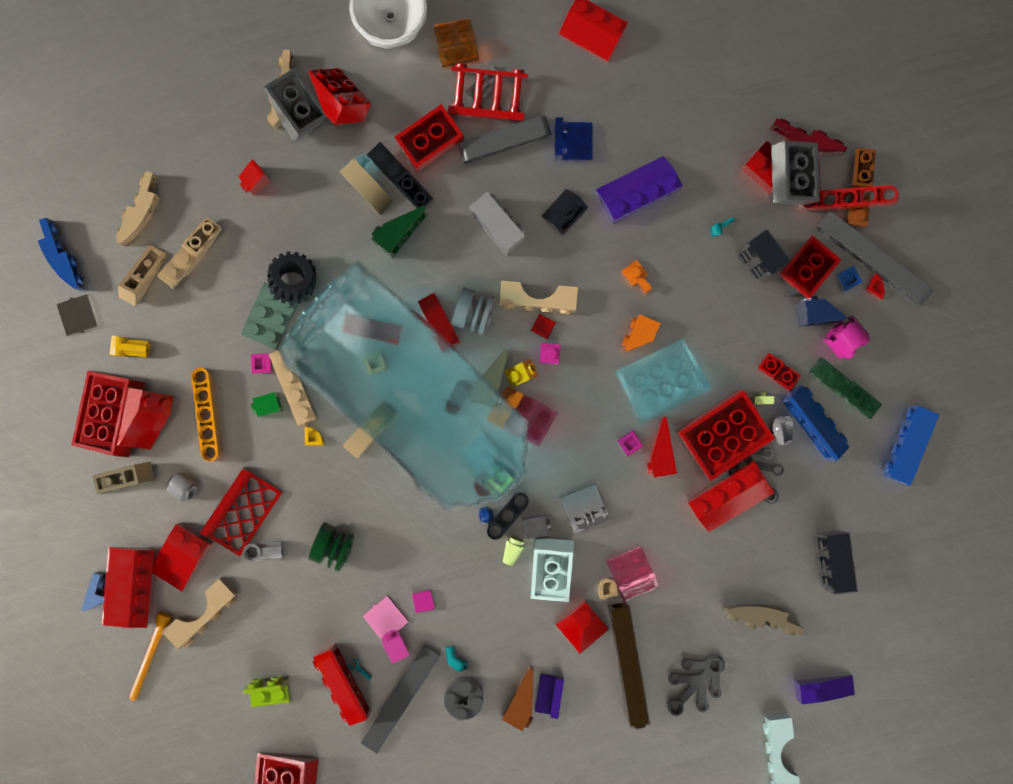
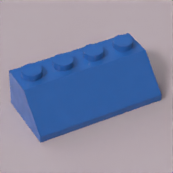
[781,385,849,461]

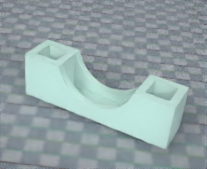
[763,714,800,784]

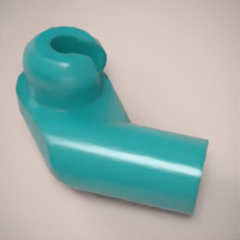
[445,646,468,672]

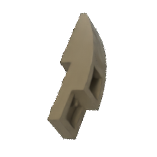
[723,604,804,636]

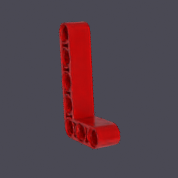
[803,160,900,212]

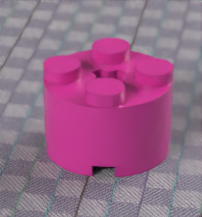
[823,315,871,359]

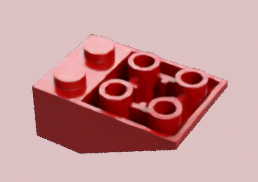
[309,68,372,125]

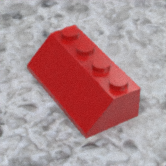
[688,460,775,532]
[102,547,154,628]
[313,643,372,726]

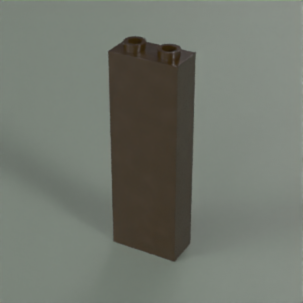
[607,602,650,729]

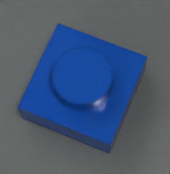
[835,266,862,292]

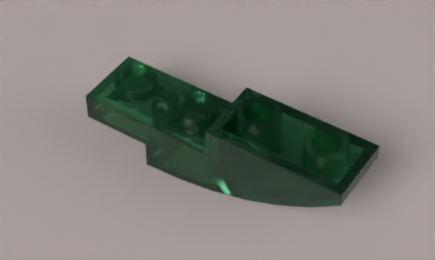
[808,357,882,419]

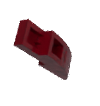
[770,118,848,156]

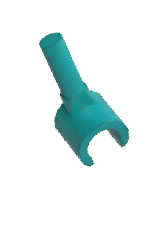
[710,217,735,236]
[347,658,372,680]

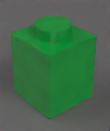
[251,392,283,417]

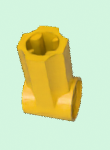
[110,336,150,358]

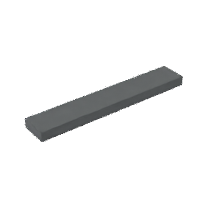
[361,645,440,754]

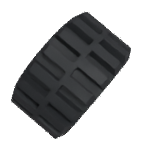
[267,251,316,305]

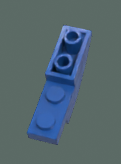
[38,218,84,291]

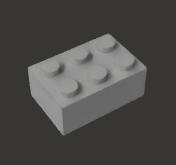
[469,192,525,256]

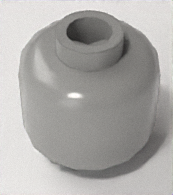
[167,473,197,501]

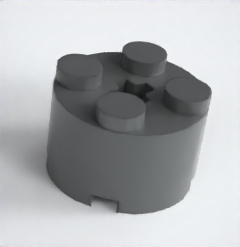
[444,677,483,720]

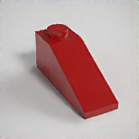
[417,293,461,352]
[646,417,677,478]

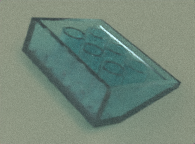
[615,339,711,423]

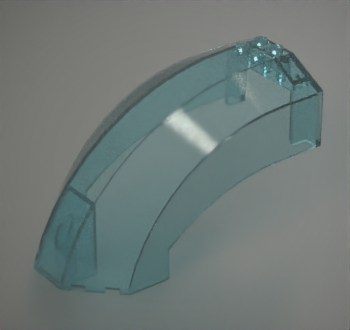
[278,261,528,510]

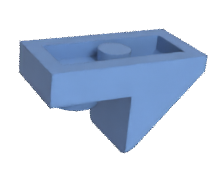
[81,571,106,611]

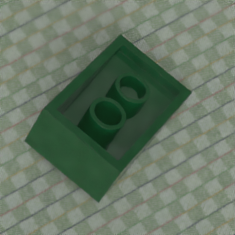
[371,206,428,259]

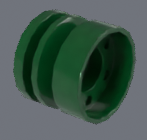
[308,522,355,572]

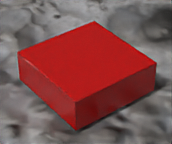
[531,314,556,339]

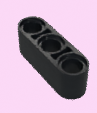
[487,492,529,540]

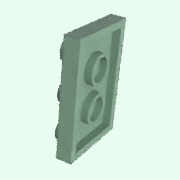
[241,282,298,350]

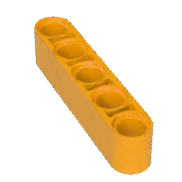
[191,368,222,462]

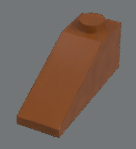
[502,666,534,731]

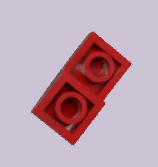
[758,353,801,392]

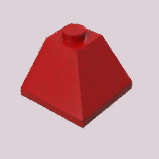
[555,600,609,654]

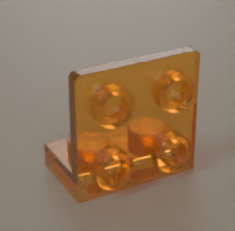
[433,18,479,68]

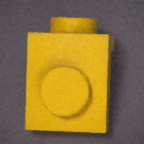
[504,359,538,388]

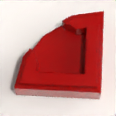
[865,273,885,300]

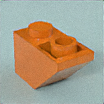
[622,314,661,352]

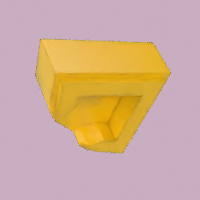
[305,426,325,445]

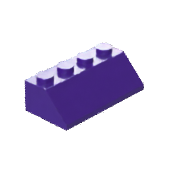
[596,156,683,224]

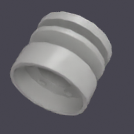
[451,287,495,335]

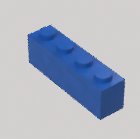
[884,406,940,486]

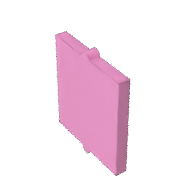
[363,596,409,639]

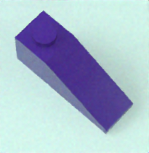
[795,675,855,704]

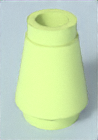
[502,536,525,566]

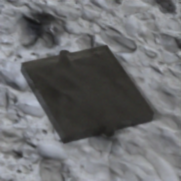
[57,294,97,336]

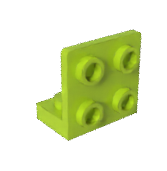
[243,676,291,707]

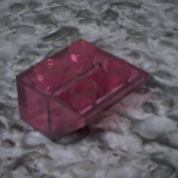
[505,395,558,447]

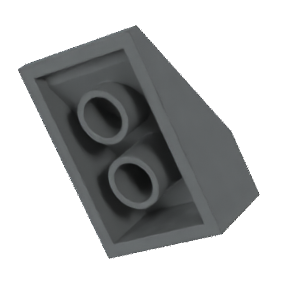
[263,68,328,142]

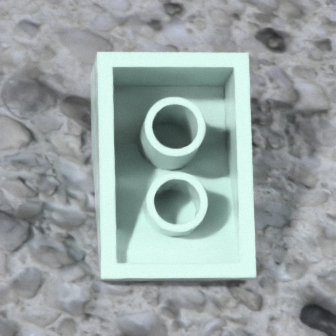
[531,537,574,602]

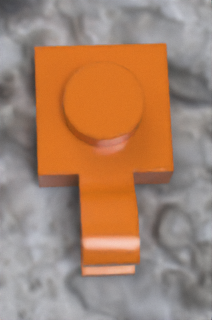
[621,260,652,294]

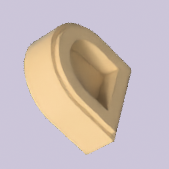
[598,578,620,599]

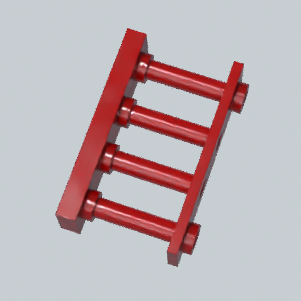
[448,64,528,122]

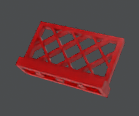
[200,467,283,557]

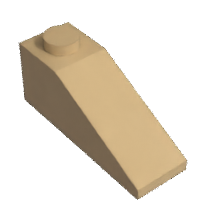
[118,245,167,307]

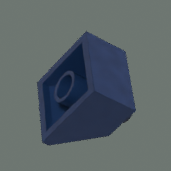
[796,296,846,327]

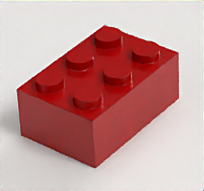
[394,104,464,172]

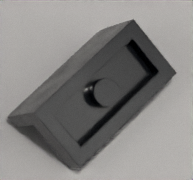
[542,189,588,235]

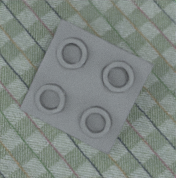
[560,484,610,534]

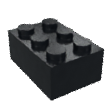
[738,229,790,281]
[815,530,858,595]

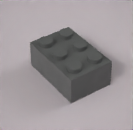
[771,141,820,205]

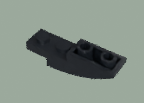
[366,141,434,209]

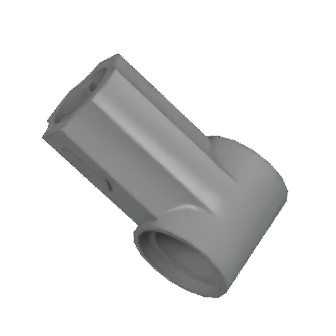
[243,541,283,561]

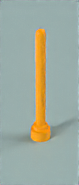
[129,612,173,701]

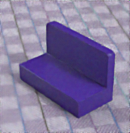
[535,674,564,719]

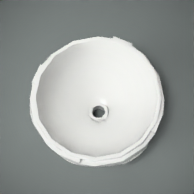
[349,0,427,49]

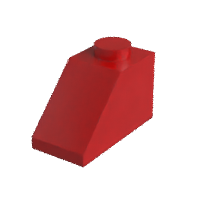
[238,159,271,195]

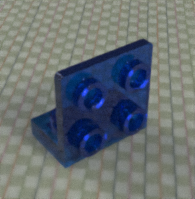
[554,117,593,161]

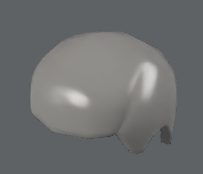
[770,416,793,445]

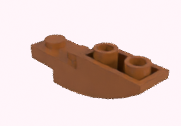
[847,148,876,228]

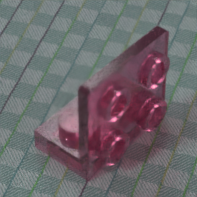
[607,547,659,602]

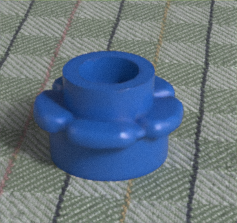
[479,506,493,525]

